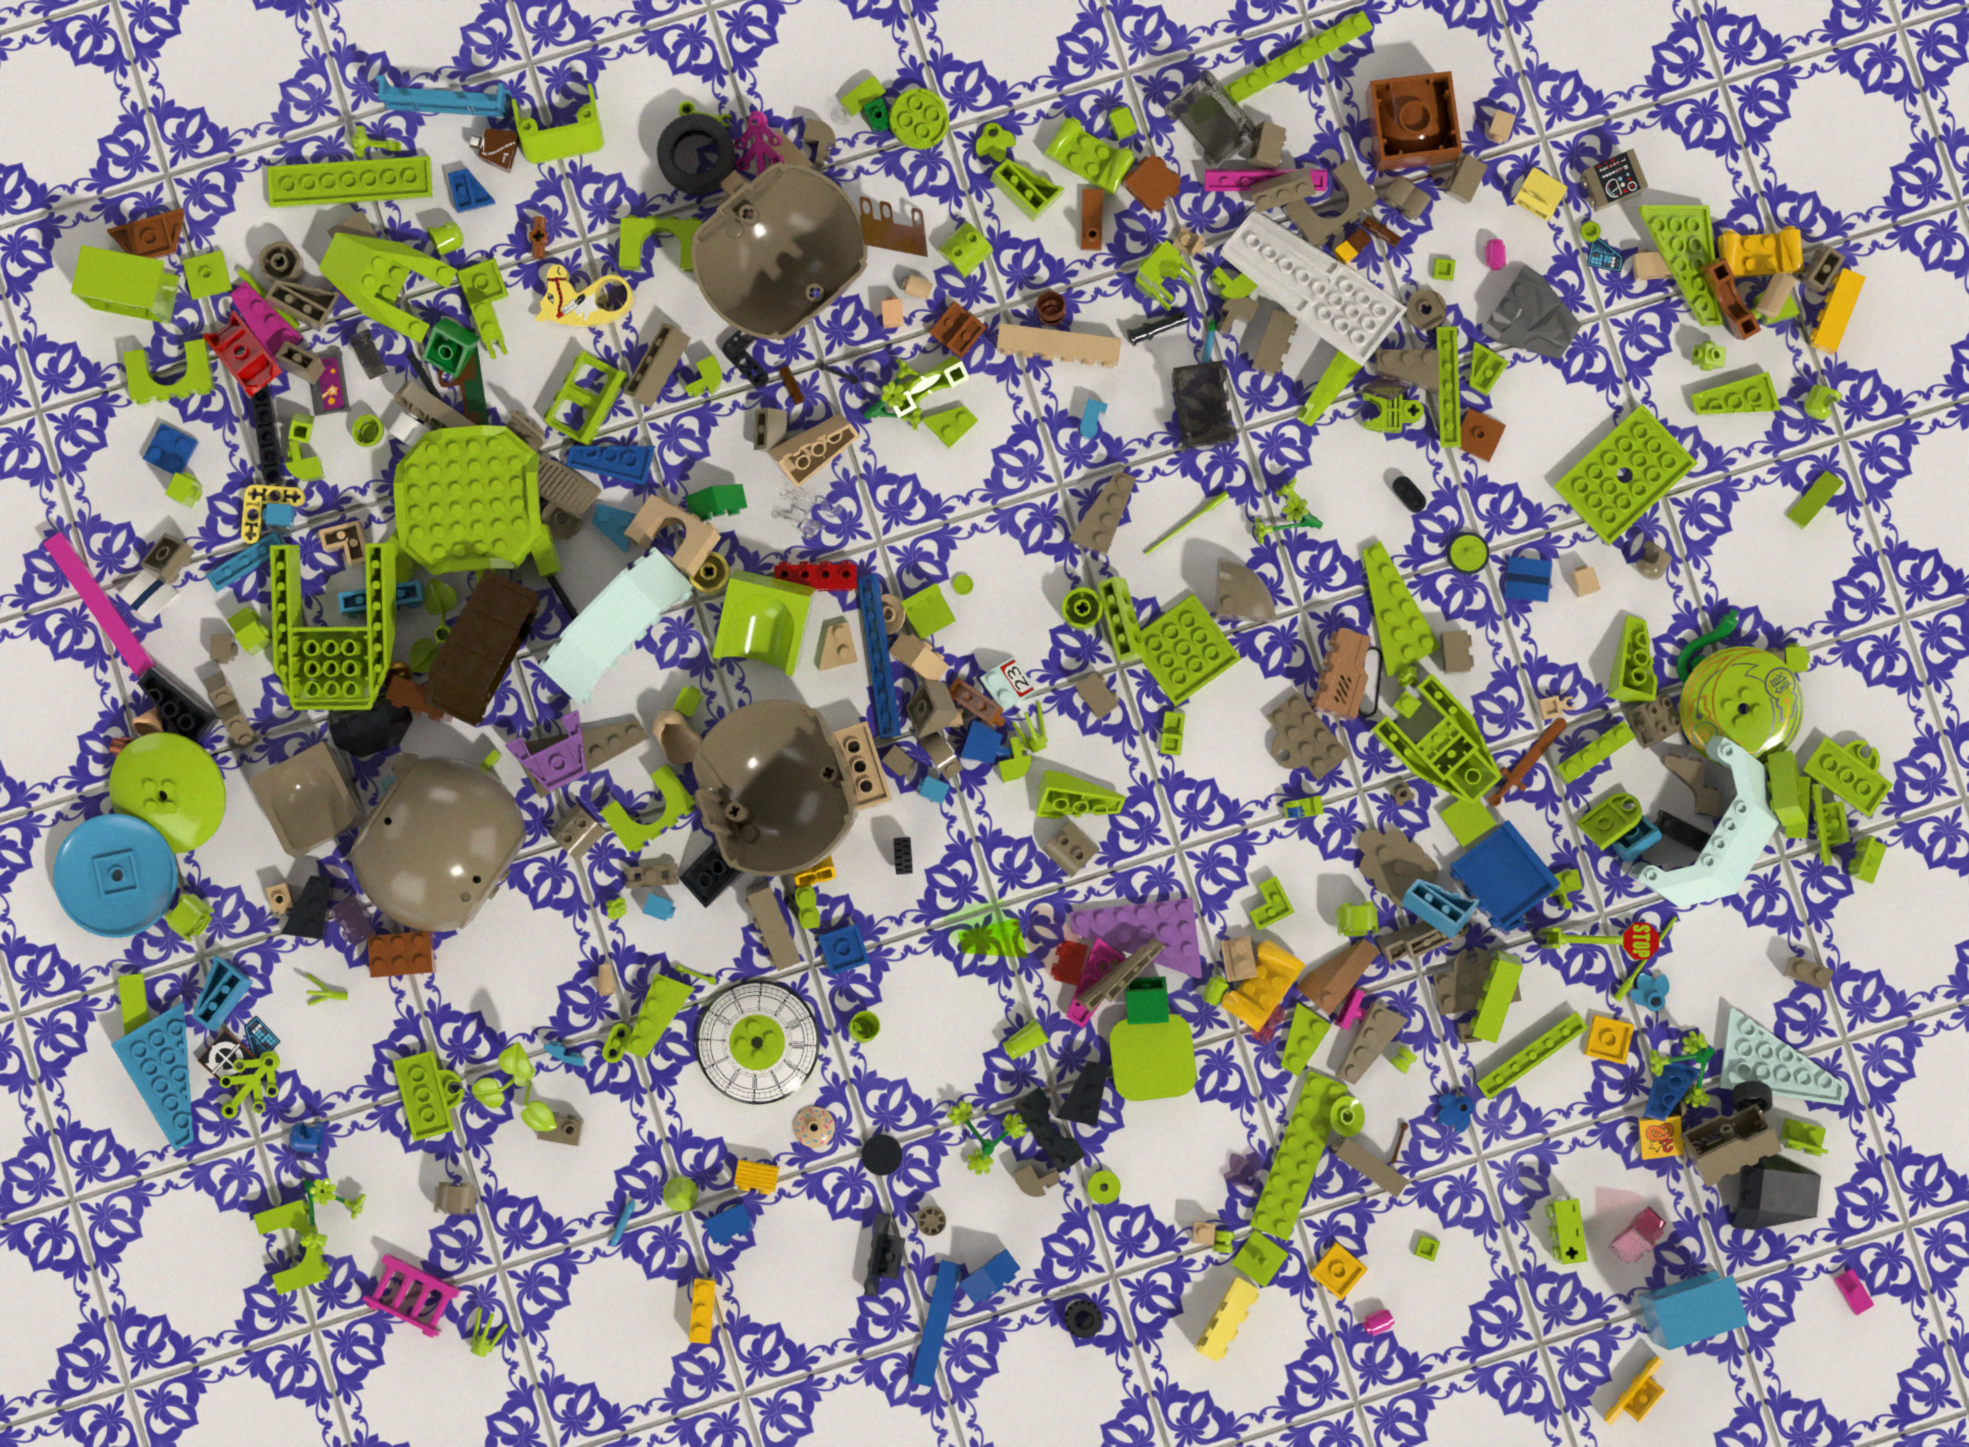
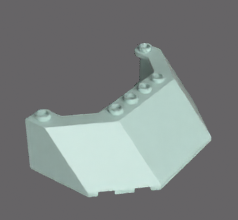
[538,547,695,705]
[1627,735,1779,907]

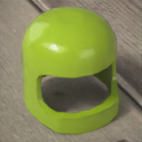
[426,221,464,256]
[1804,385,1842,420]
[848,1011,880,1043]

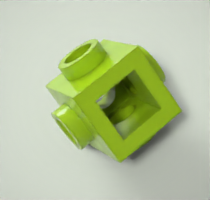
[1692,341,1726,371]

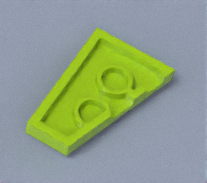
[1280,1002,1332,1077]

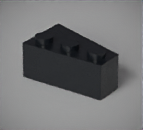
[281,875,335,940]
[1055,1061,1109,1126]

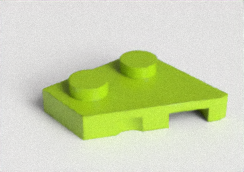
[1469,342,1509,397]
[922,406,978,449]

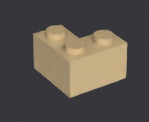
[319,520,367,568]
[888,632,949,681]

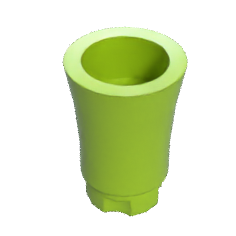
[1002,1017,1050,1060]

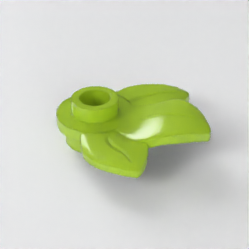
[976,122,1016,162]

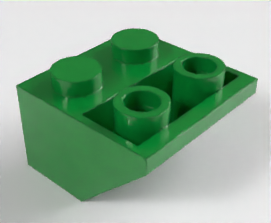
[1125,976,1169,1025]

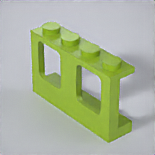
[543,350,628,446]

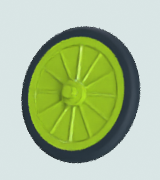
[1447,532,1490,575]

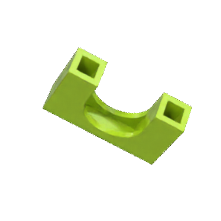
[619,215,703,272]
[123,339,216,406]
[474,524,564,582]
[600,763,696,853]
[253,1199,331,1295]

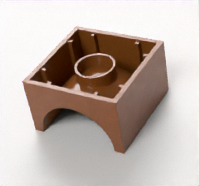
[1365,71,1462,172]

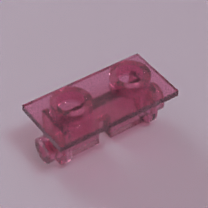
[1251,1004,1286,1045]

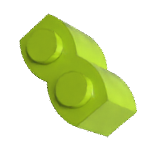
[795,886,821,930]

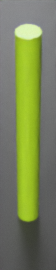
[237,268,300,330]

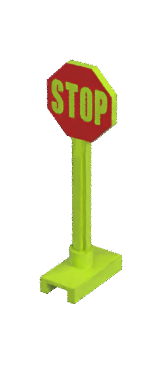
[1541,922,1659,960]

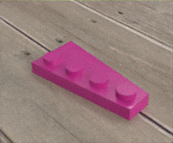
[230,281,303,364]
[1065,937,1126,1028]

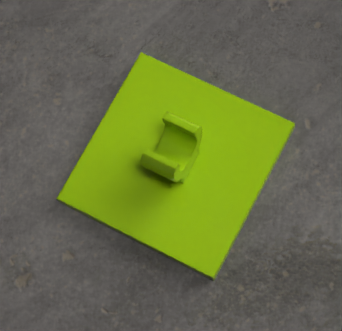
[1231,1230,1289,1288]

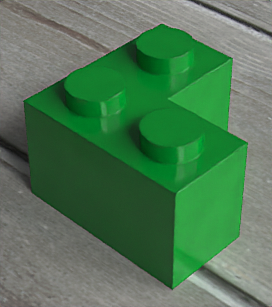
[686,484,748,522]

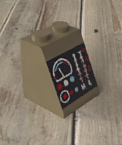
[1580,149,1648,212]

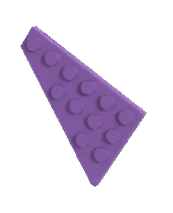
[1070,898,1202,978]

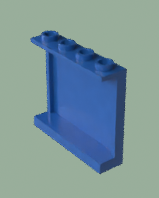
[1449,820,1561,932]

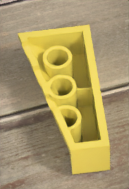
[1194,1275,1259,1362]

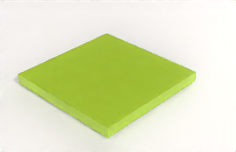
[1140,593,1241,707]

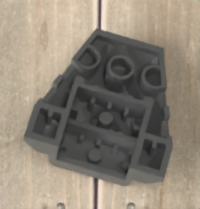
[1480,265,1582,360]

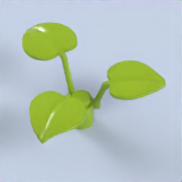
[410,578,457,673]
[472,1041,558,1131]

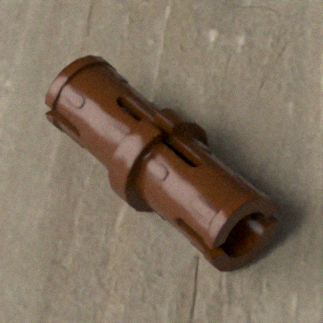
[1361,215,1402,248]

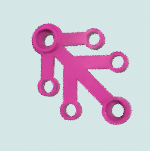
[734,111,784,176]

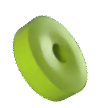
[1087,1170,1121,1204]

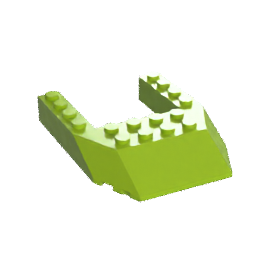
[270,543,397,710]

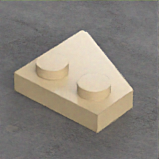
[819,622,858,671]

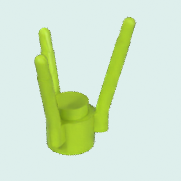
[1012,701,1048,753]
[470,1308,508,1357]

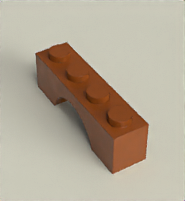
[1700,258,1761,340]

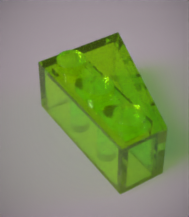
[958,918,1028,958]

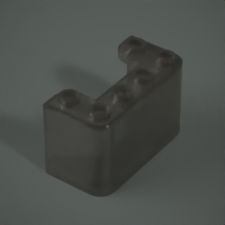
[1171,361,1237,453]

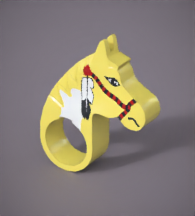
[535,265,635,327]

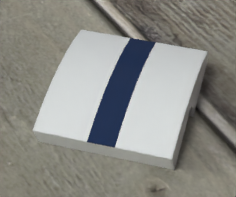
[118,569,180,623]

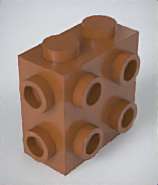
[1123,154,1182,215]

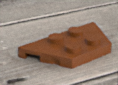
[107,208,185,259]

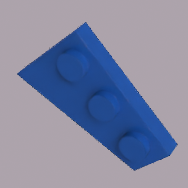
[1644,1062,1700,1122]

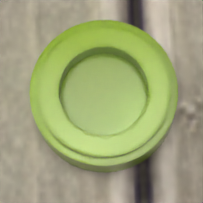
[1580,221,1601,243]

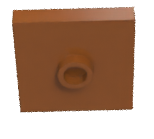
[1457,408,1506,463]

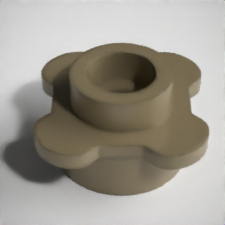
[1390,782,1415,806]

